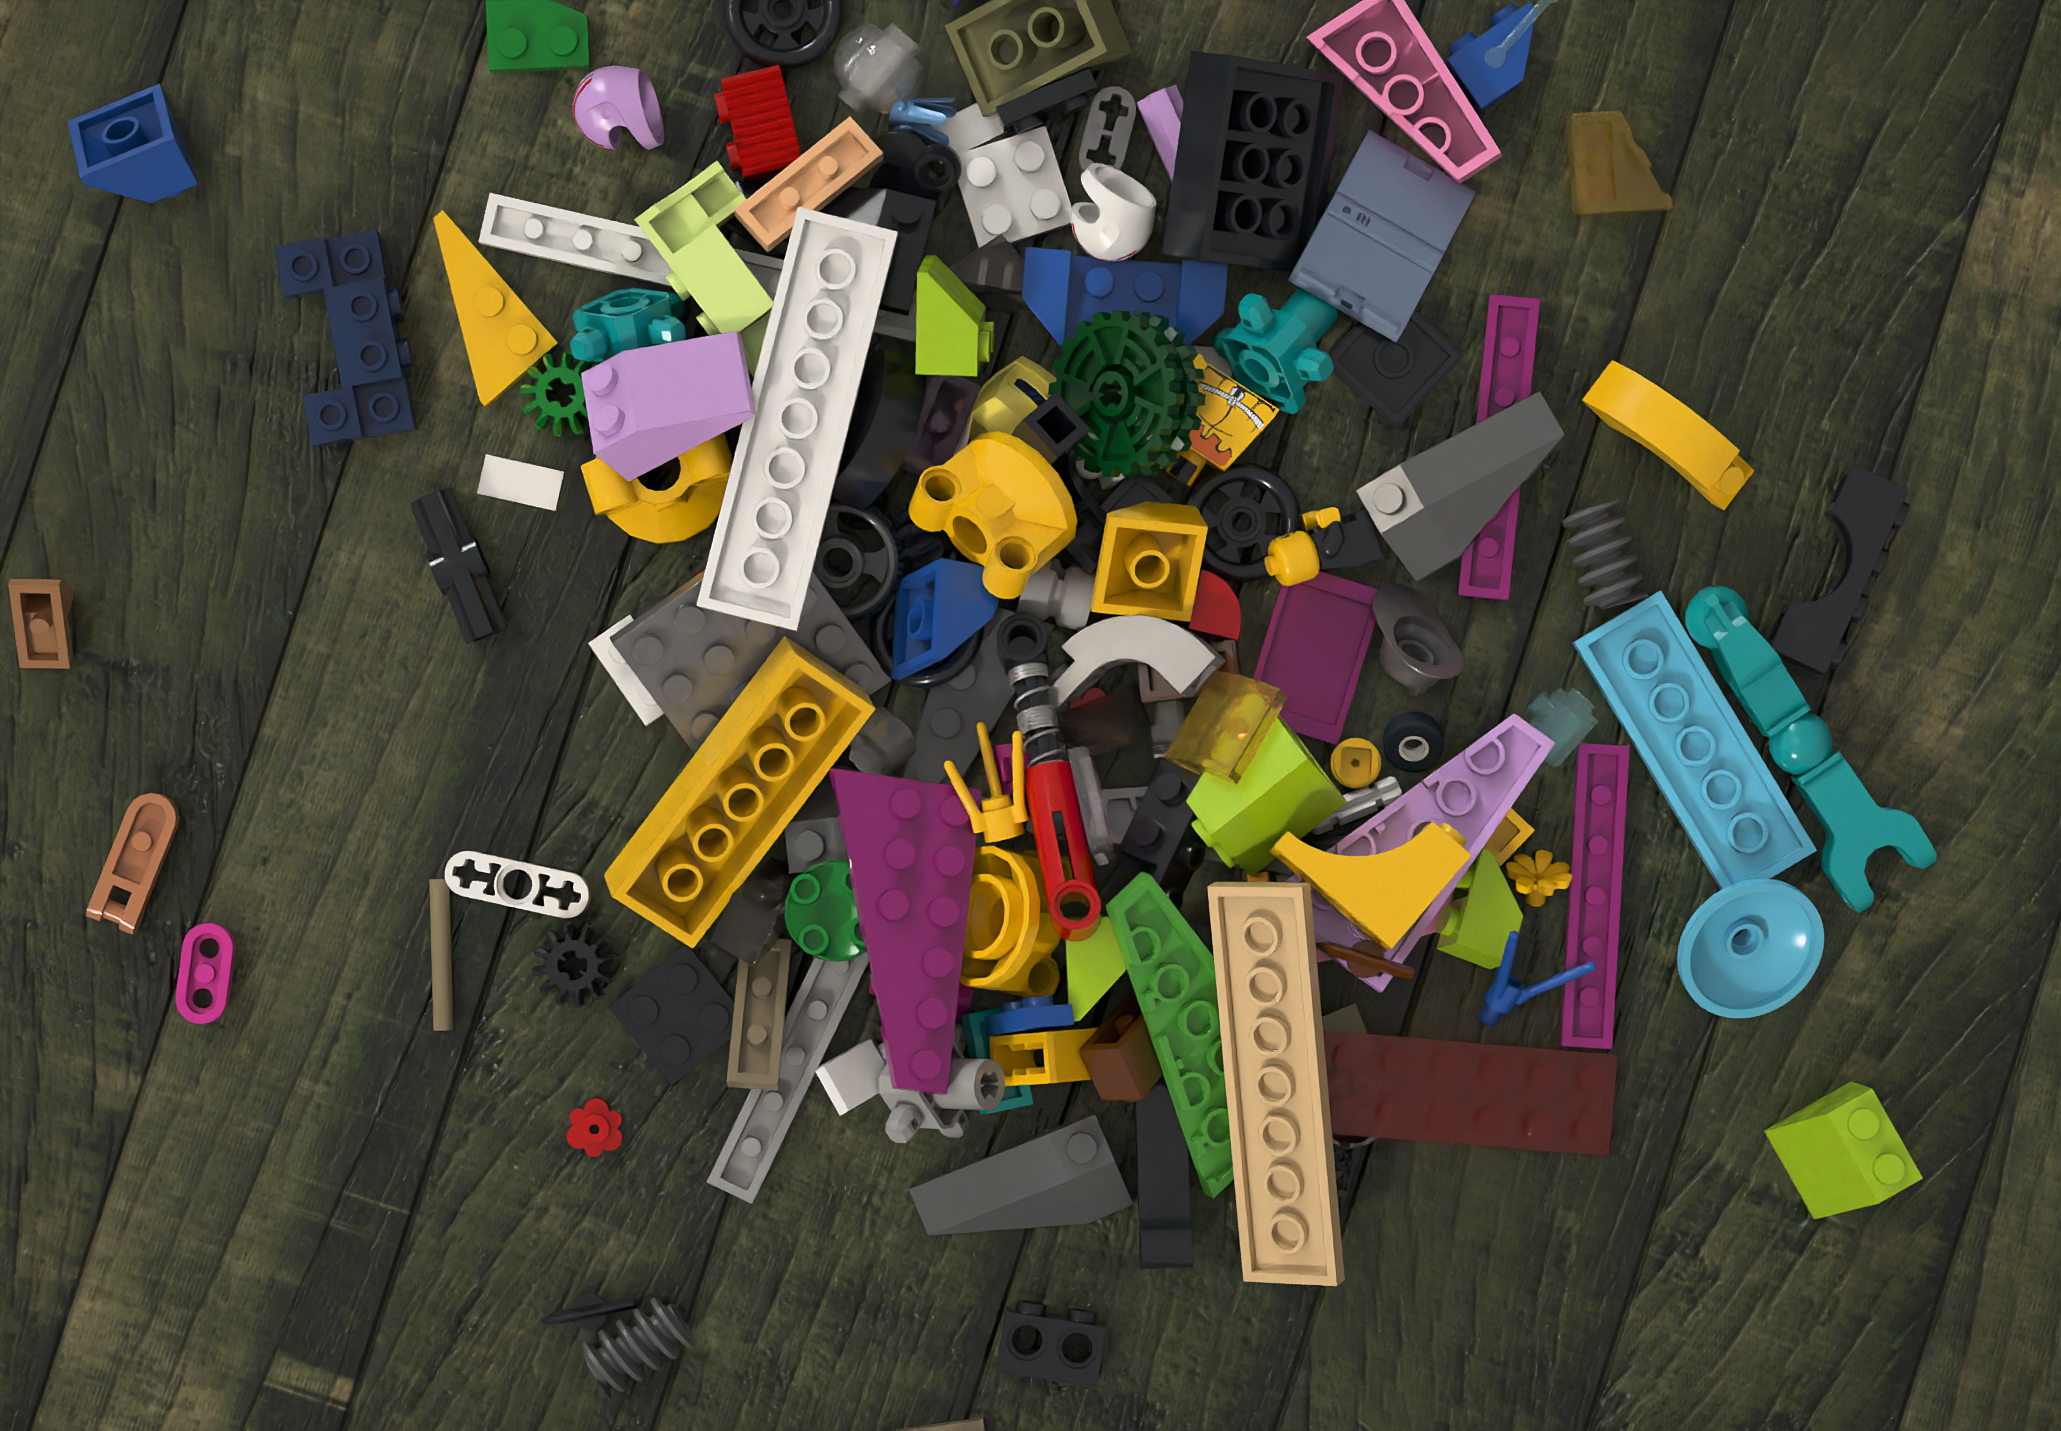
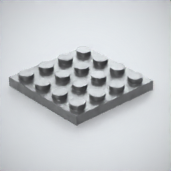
[609,570,891,754]

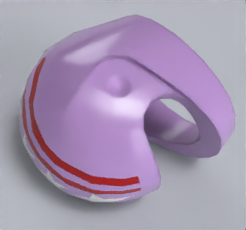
[572,65,664,150]

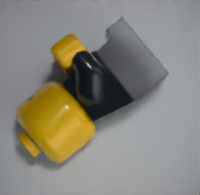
[1264,507,1383,586]

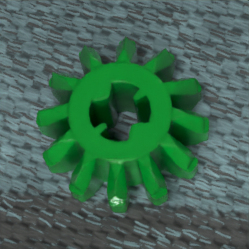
[520,351,592,438]

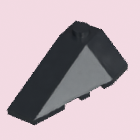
[724,181,936,316]

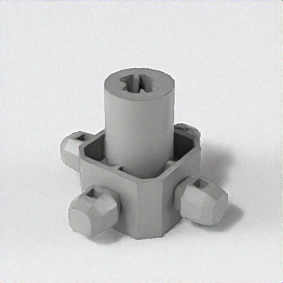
[879,1023,1005,1143]

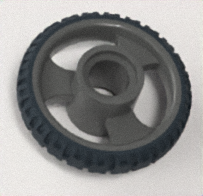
[813,497,906,623]

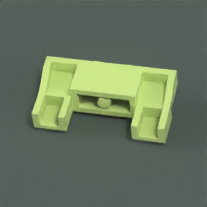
[634,161,773,377]

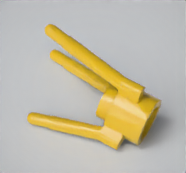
[944,721,1029,843]

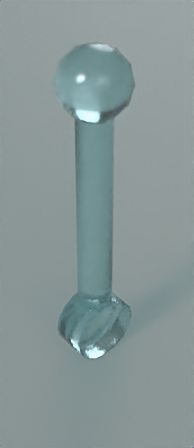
[1484,0,1559,68]

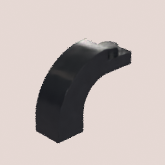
[832,332,925,512]
[1011,392,1107,574]

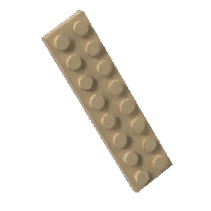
[1207,882,1345,1286]

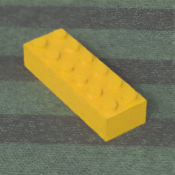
[604,636,876,949]

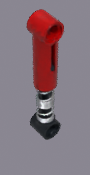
[997,613,1101,942]

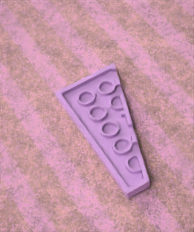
[1285,714,1555,993]

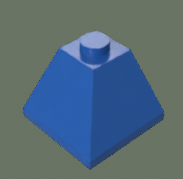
[67,83,198,203]
[891,558,999,680]

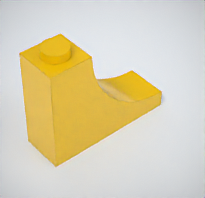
[1269,821,1472,952]

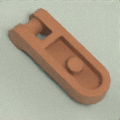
[86,793,180,935]

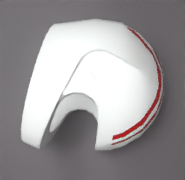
[1071,163,1156,262]

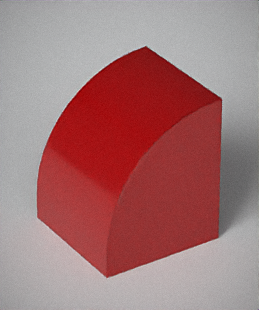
[1187,569,1241,641]

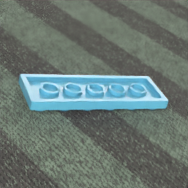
[1572,590,1817,890]

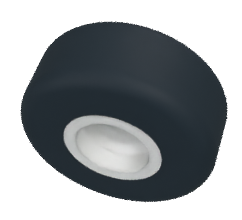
[1383,712,1444,772]

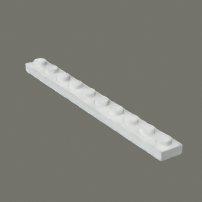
[478,193,917,344]

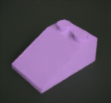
[581,331,756,481]

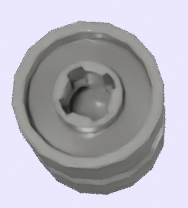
[1016,558,1097,631]

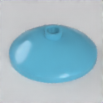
[1677,879,1824,1018]

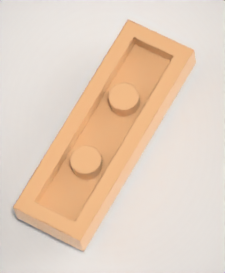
[734,116,883,253]

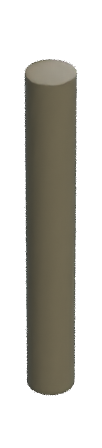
[429,879,454,1031]

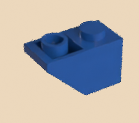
[1445,2,1536,115]

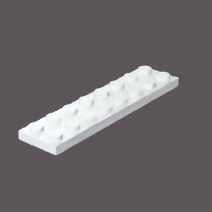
[696,207,898,632]

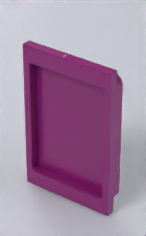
[1244,571,1379,745]

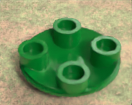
[784,860,867,962]

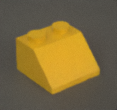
[1090,501,1208,622]

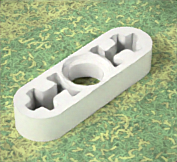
[445,851,591,918]

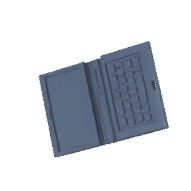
[1288,129,1476,342]

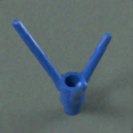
[1478,931,1596,1027]

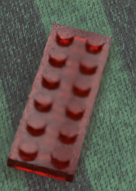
[1323,1030,1618,1156]

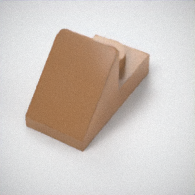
[8,579,74,669]

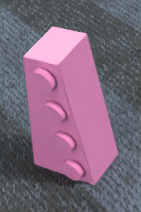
[1306,0,1502,184]

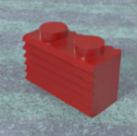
[714,65,801,181]

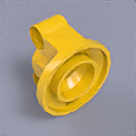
[908,431,1077,599]
[580,432,733,544]
[960,846,1073,998]

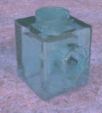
[1524,688,1599,767]

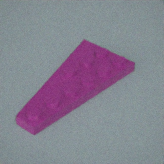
[829,768,982,1095]

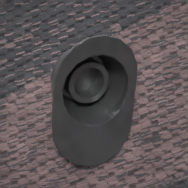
[1373,583,1464,697]

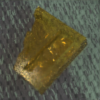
[1566,110,1673,216]

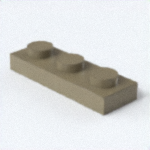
[727,936,792,1091]

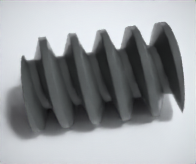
[1562,499,1648,610]
[581,1297,697,1399]

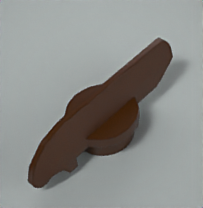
[1316,940,1415,980]

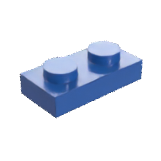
[985,996,1074,1037]

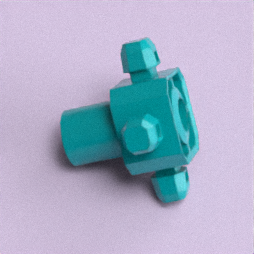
[1212,287,1339,414]
[570,288,686,362]

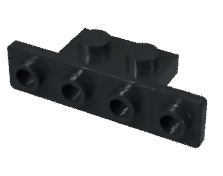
[1118,731,1228,911]

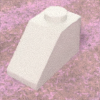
[815,1036,887,1116]

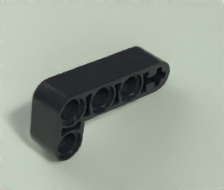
[1135,1075,1193,1269]

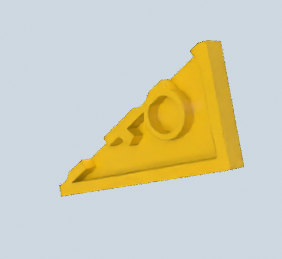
[433,210,560,408]

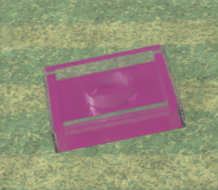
[1067,746,1117,865]

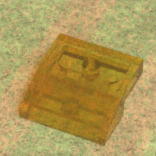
[1164,671,1288,784]

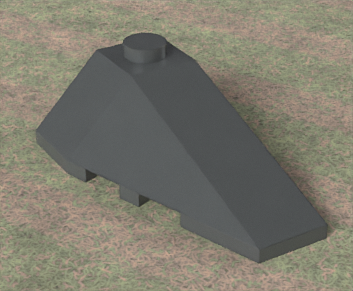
[1356,391,1567,582]

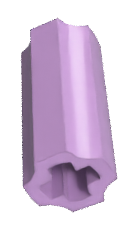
[1136,85,1184,182]

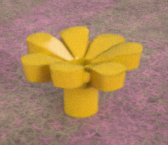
[1506,850,1572,907]

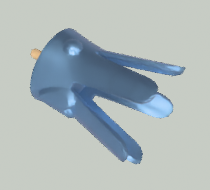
[879,91,957,145]

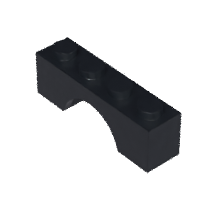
[1767,464,1910,675]

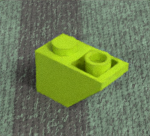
[1436,848,1523,969]

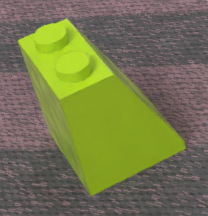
[1186,691,1347,878]
[1764,1082,1923,1219]

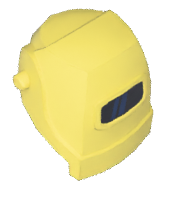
[960,356,1056,442]

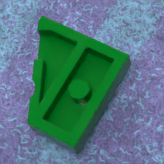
[485,0,591,73]

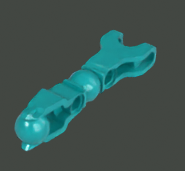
[1685,586,1937,913]

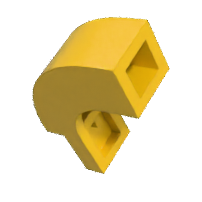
[1582,360,1754,510]

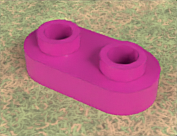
[175,923,236,1024]

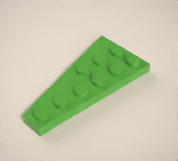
[1105,872,1234,1199]

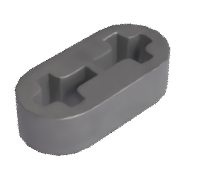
[1079,86,1136,173]

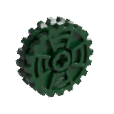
[1048,310,1206,477]

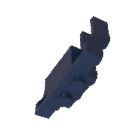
[274,230,418,448]

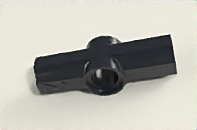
[410,487,508,644]

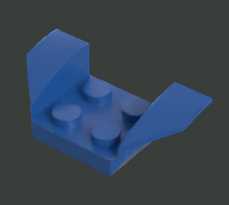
[1022,247,1228,353]

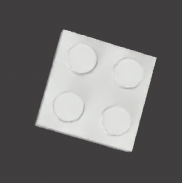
[958,126,1072,254]

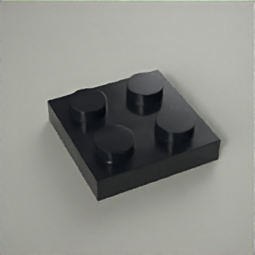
[609,944,735,1085]

